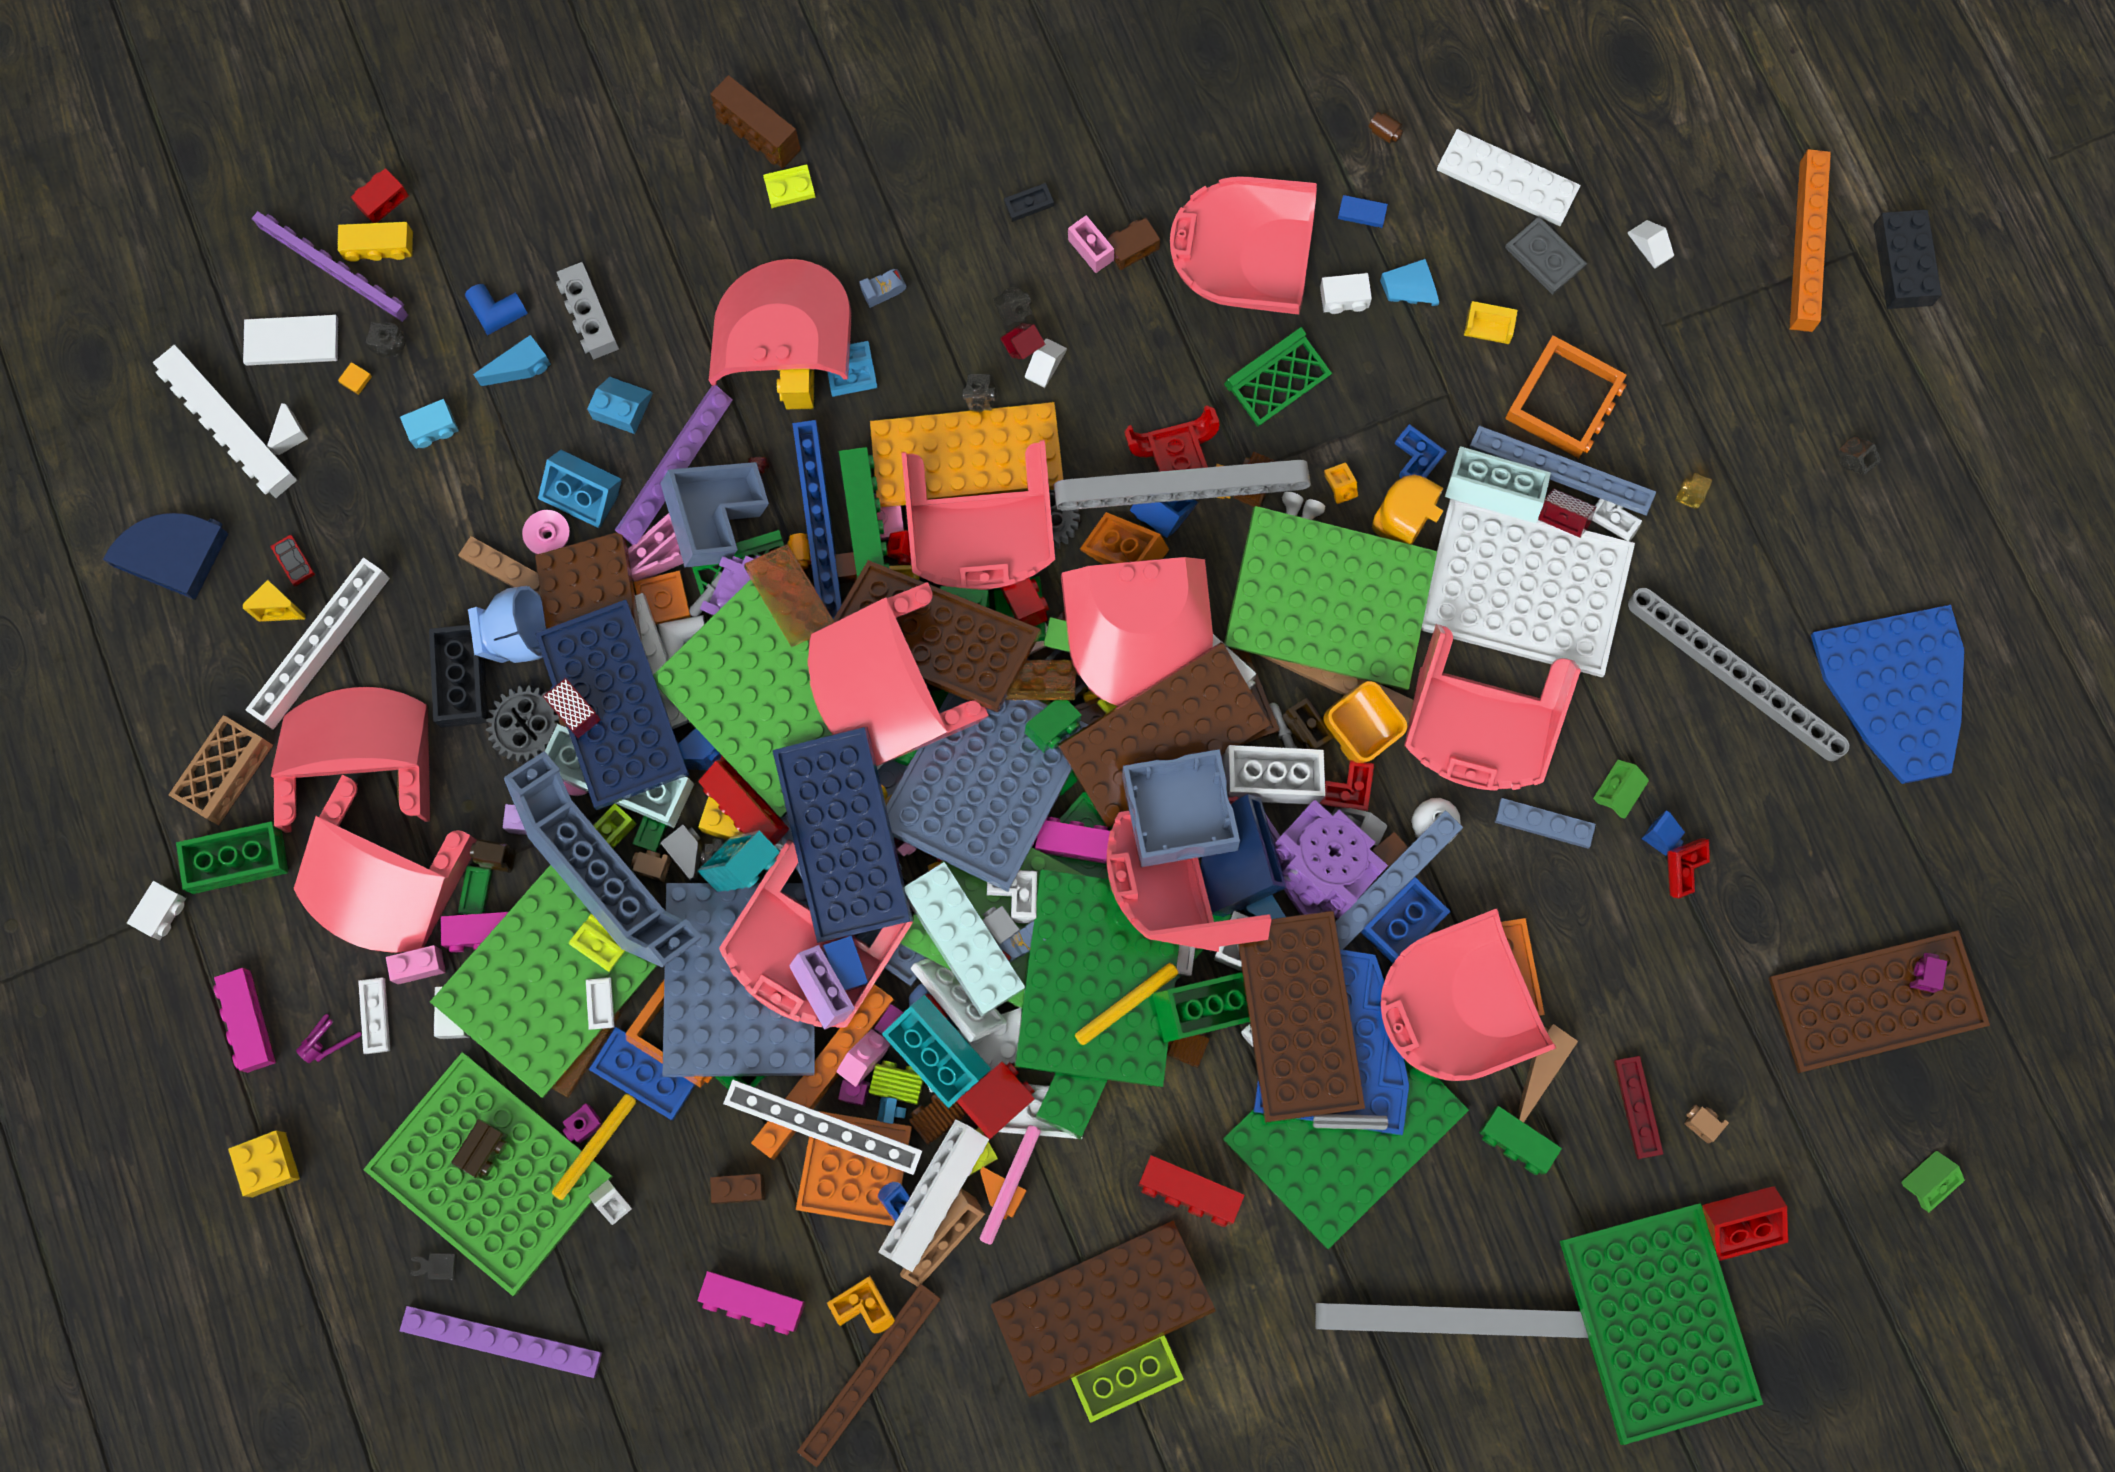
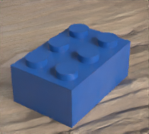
[1361,877,1450,964]

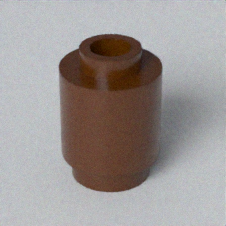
[1368,112,1404,144]

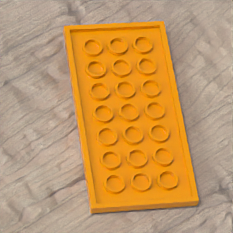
[870,402,1063,508]

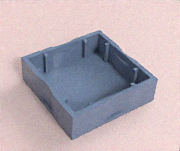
[1122,749,1240,867]

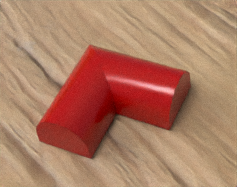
[1319,760,1374,812]
[1667,838,1710,899]

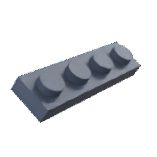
[1494,798,1596,848]

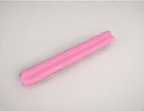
[980,1125,1041,1245]

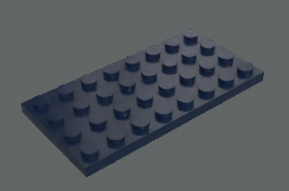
[535,600,689,810]
[772,727,913,943]

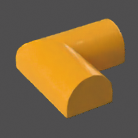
[827,1276,894,1333]

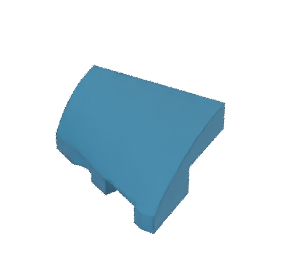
[1380,259,1439,306]

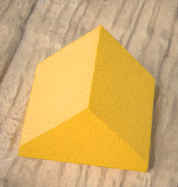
[243,580,306,621]

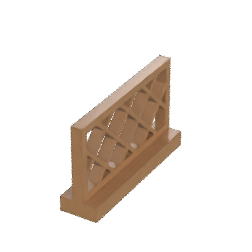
[169,715,273,826]

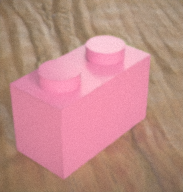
[1068,215,1114,273]
[386,945,446,984]
[836,1029,891,1087]

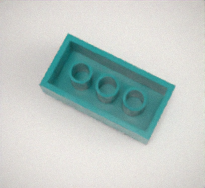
[698,830,780,892]
[882,995,991,1108]

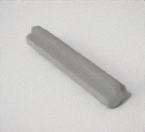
[1313,1114,1388,1130]

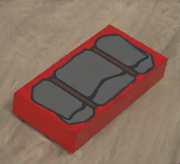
[270,535,315,586]

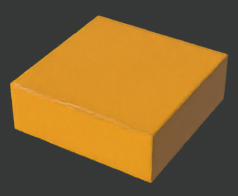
[338,362,372,395]

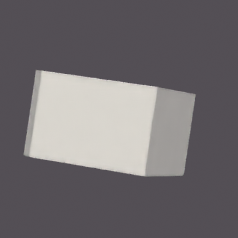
[1628,220,1674,269]
[1025,338,1067,388]
[267,403,308,455]
[588,1180,632,1225]

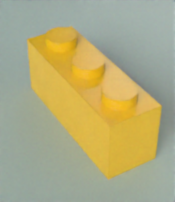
[338,222,413,262]

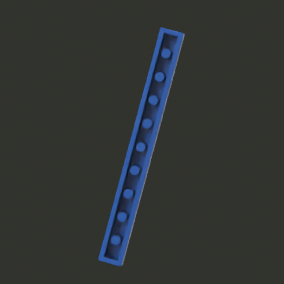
[792,420,843,629]

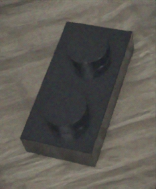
[1004,183,1054,222]

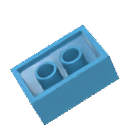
[538,450,622,528]

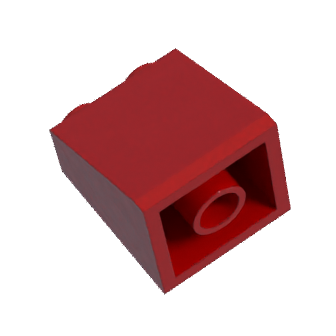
[957,1061,1035,1139]

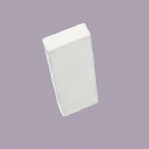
[359,978,390,1054]

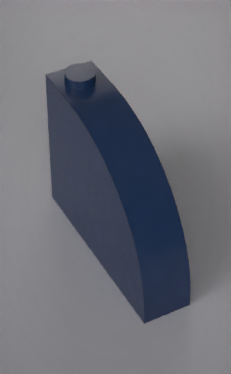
[103,513,228,600]
[1201,794,1287,917]

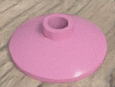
[522,510,570,554]

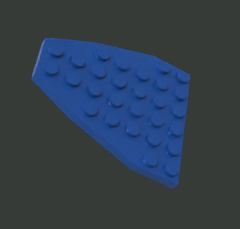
[1811,605,1964,784]
[1253,949,1409,1136]

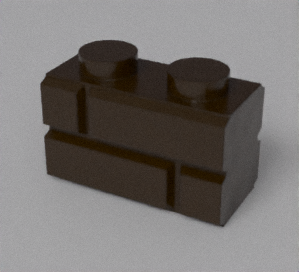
[1282,698,1334,750]
[451,1119,508,1179]

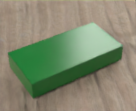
[458,866,493,915]

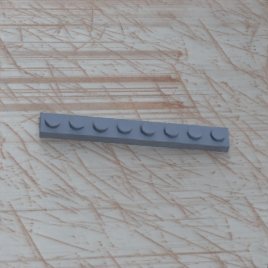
[1470,426,1656,516]
[1335,810,1463,950]

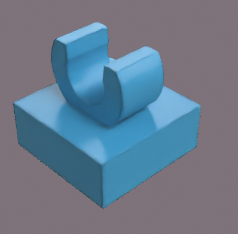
[877,1097,906,1124]

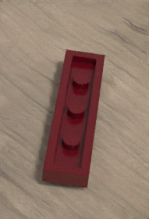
[1614,1056,1663,1159]

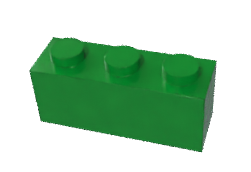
[1478,1106,1562,1175]

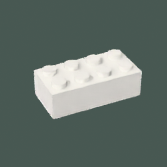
[1223,745,1325,804]

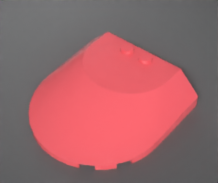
[1170,177,1317,315]
[709,259,851,386]
[1061,557,1213,706]
[1381,909,1556,1081]

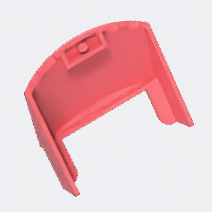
[901,440,1055,590]
[807,582,989,766]
[1404,624,1581,790]
[271,687,430,833]
[294,775,476,953]
[1106,796,1271,952]
[719,839,914,1028]

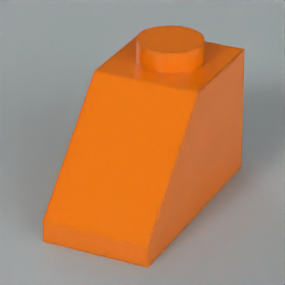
[980,1166,1027,1220]

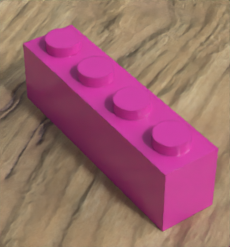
[1035,817,1110,864]
[441,912,508,952]
[213,968,276,1073]
[697,1271,805,1335]

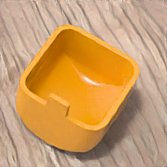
[1372,474,1443,545]
[1324,681,1407,763]

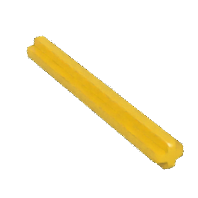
[1075,963,1179,1045]
[552,1094,636,1200]

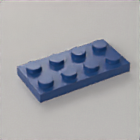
[589,1027,696,1121]

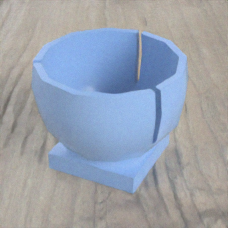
[468,586,546,663]

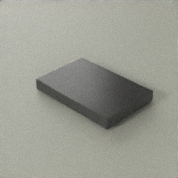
[1505,217,1587,295]

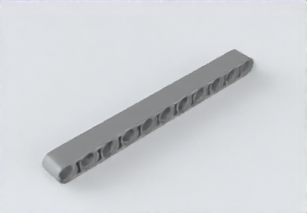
[1054,460,1311,510]
[1628,588,1849,761]
[1315,1303,1588,1338]

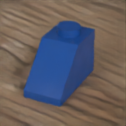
[1642,810,1685,856]

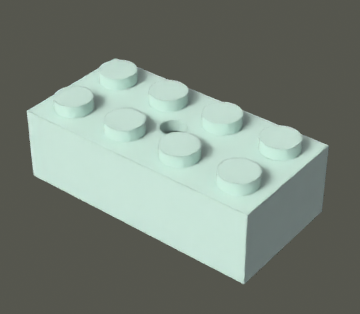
[1445,446,1551,523]

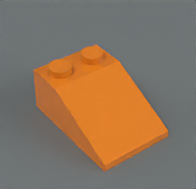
[1080,512,1169,565]

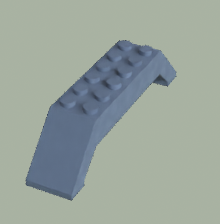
[504,751,702,967]

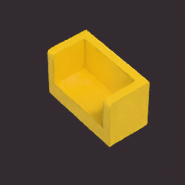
[1464,301,1518,344]

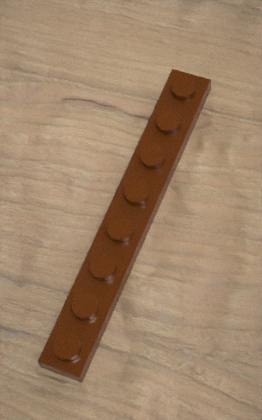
[797,1284,941,1468]

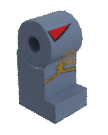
[859,269,907,308]
[999,921,1046,963]

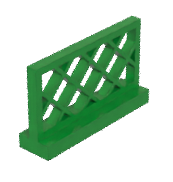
[1224,327,1332,427]
[692,530,792,613]

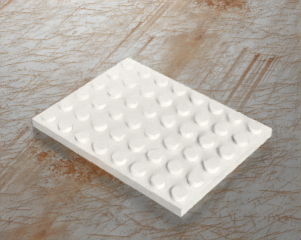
[1421,499,1635,677]

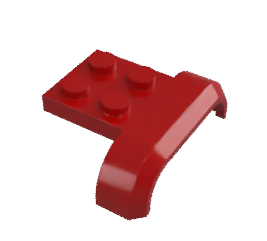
[1125,406,1220,472]

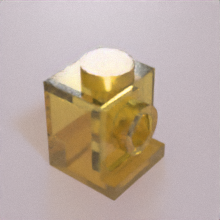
[1675,473,1712,509]

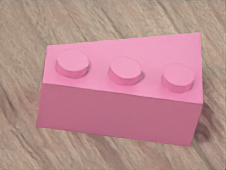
[628,513,683,582]

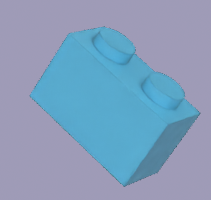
[400,399,459,449]

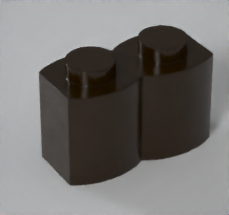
[470,839,516,873]

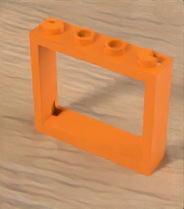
[1505,336,1627,459]
[625,981,714,1088]

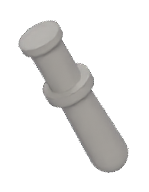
[689,571,722,617]
[1269,703,1298,749]

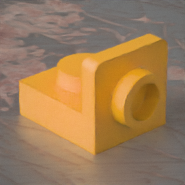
[1324,462,1358,504]

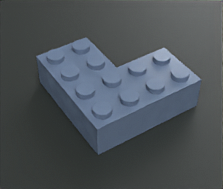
[660,462,769,567]

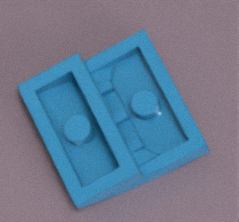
[827,341,878,397]

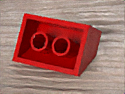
[1702,1186,1788,1261]

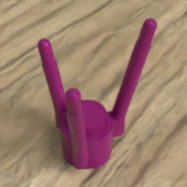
[296,1014,362,1063]

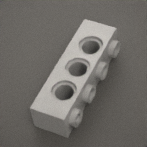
[556,262,619,360]

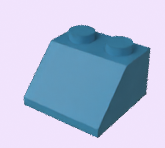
[587,377,653,434]

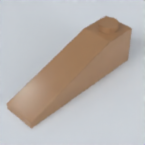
[1516,1024,1578,1123]
[900,1188,985,1287]

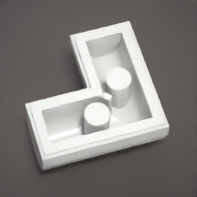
[1592,498,1642,542]
[657,615,706,660]
[987,870,1037,923]

